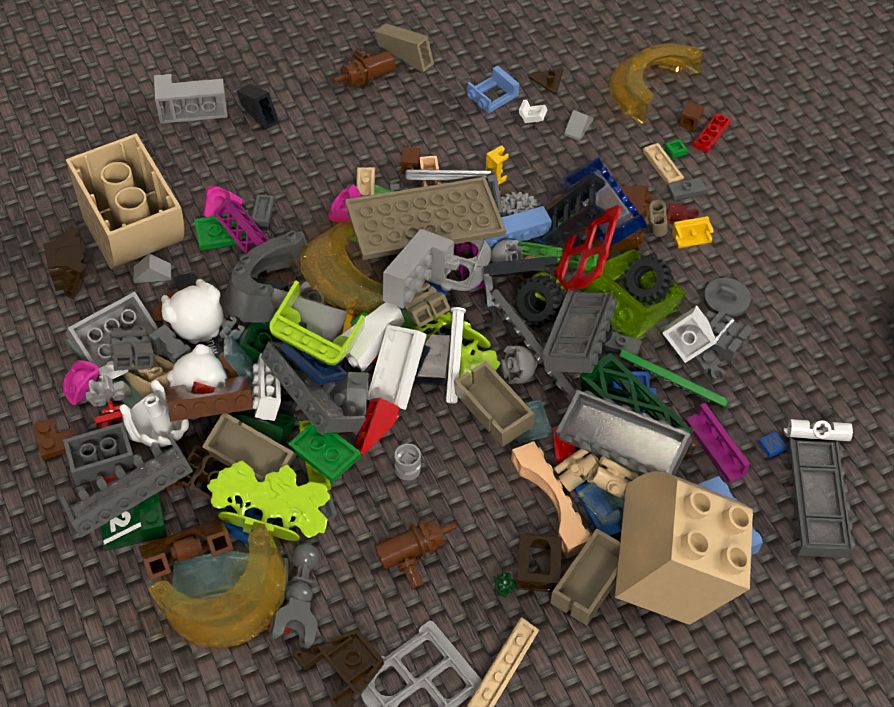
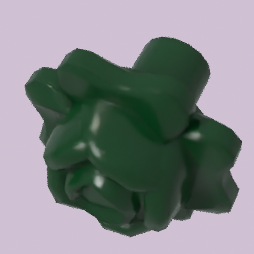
[494,571,516,598]

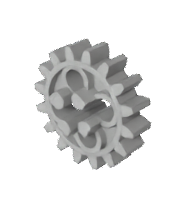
[501,192,537,217]

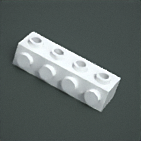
[252,354,281,421]

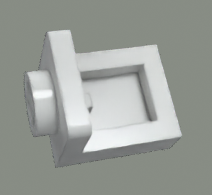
[519,100,547,123]
[97,360,128,382]

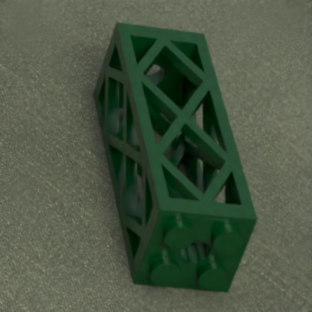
[580,353,693,471]

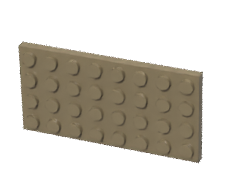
[345,177,506,260]

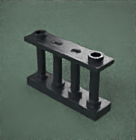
[541,172,605,247]

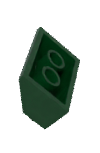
[227,409,297,446]

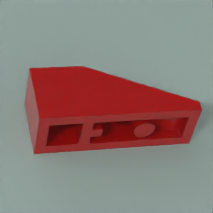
[354,398,400,455]

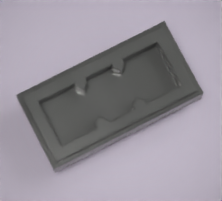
[667,177,707,200]
[251,194,275,227]
[603,332,642,356]

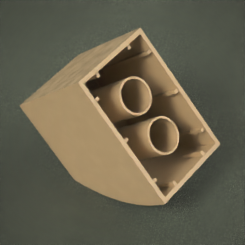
[66,133,184,269]
[615,471,753,625]

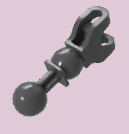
[268,544,319,649]

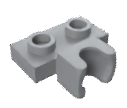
[86,375,131,407]

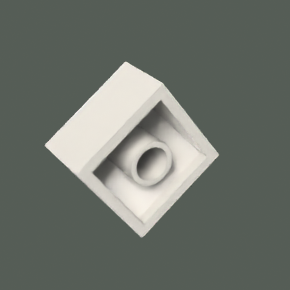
[663,306,717,363]

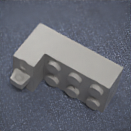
[154,74,228,124]
[383,229,461,309]
[271,288,347,342]

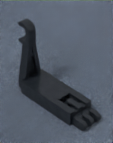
[481,256,558,327]

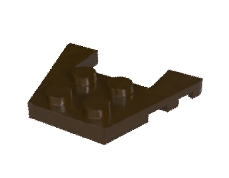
[292,630,384,707]

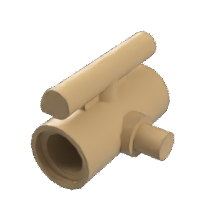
[554,449,603,492]
[587,456,638,500]

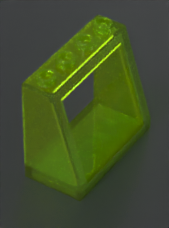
[581,249,687,339]

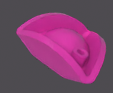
[328,184,362,223]
[203,185,243,217]
[63,360,99,405]

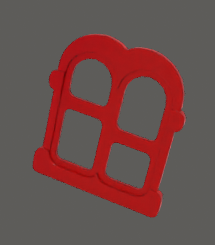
[554,205,622,294]

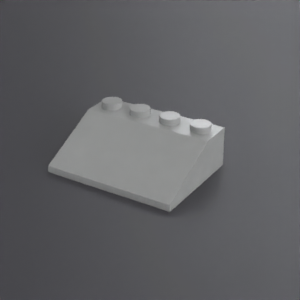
[66,292,159,368]

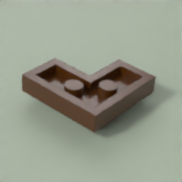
[32,418,79,460]

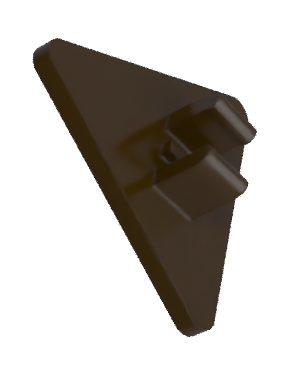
[529,68,563,95]

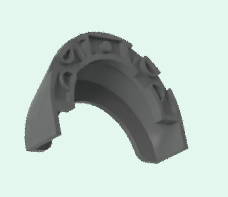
[223,231,311,323]

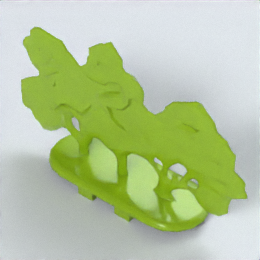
[407,312,501,385]
[207,461,330,541]

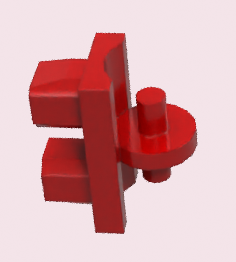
[95,401,123,429]
[552,426,576,462]

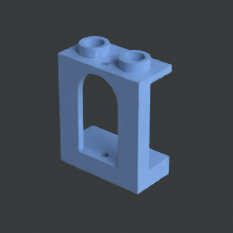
[467,66,519,113]

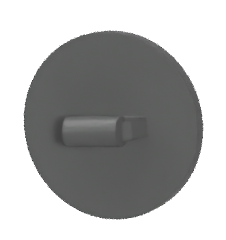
[704,278,751,316]

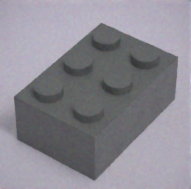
[63,422,136,485]

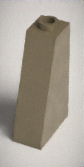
[374,23,434,72]

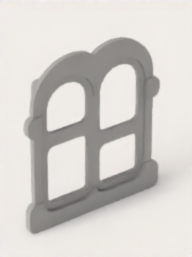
[397,239,491,291]
[361,621,482,707]

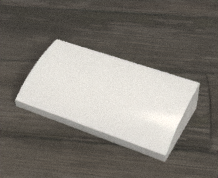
[368,325,427,410]

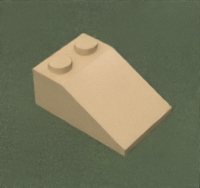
[122,353,174,398]

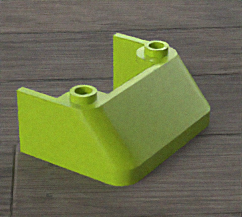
[270,280,365,365]

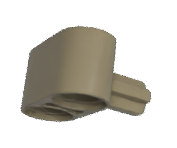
[646,200,668,237]

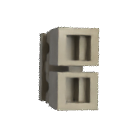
[403,282,451,328]

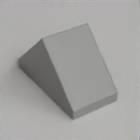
[564,110,594,141]
[134,254,171,283]

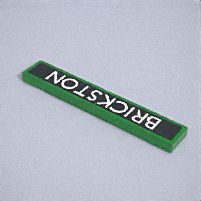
[619,350,728,410]

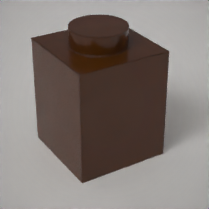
[679,101,704,131]
[401,147,421,174]

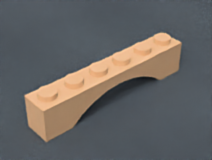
[511,441,591,558]

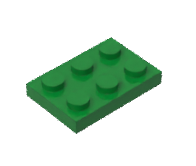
[194,210,249,251]
[288,423,361,483]

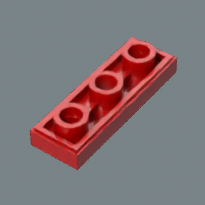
[692,113,732,153]

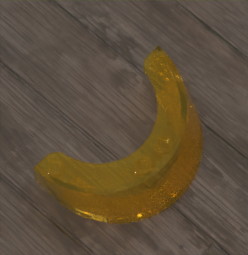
[610,44,705,124]
[299,221,385,317]
[147,525,287,648]

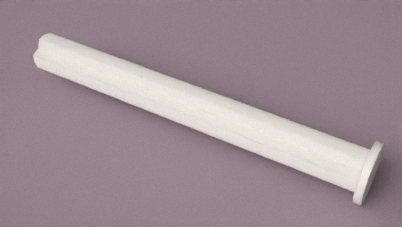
[446,307,466,404]

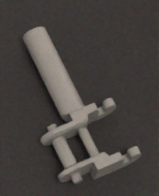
[219,317,244,345]

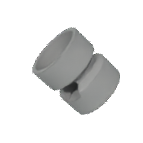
[395,443,421,481]

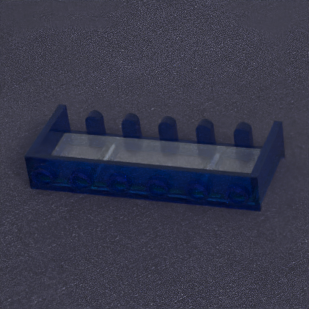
[562,157,648,250]

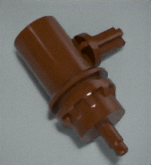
[333,49,396,87]
[374,519,457,589]

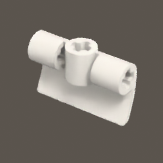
[784,419,853,441]

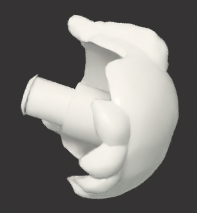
[161,279,224,344]
[167,344,227,394]
[120,380,189,448]

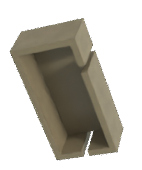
[454,361,534,447]
[202,413,297,482]
[550,528,620,625]

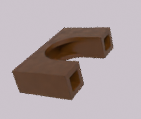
[594,185,652,251]
[164,376,253,422]
[139,518,233,580]

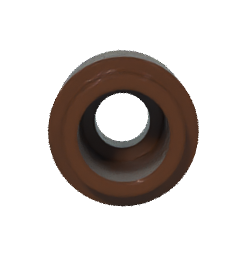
[169,536,203,562]

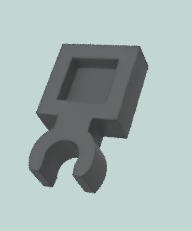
[694,349,725,383]

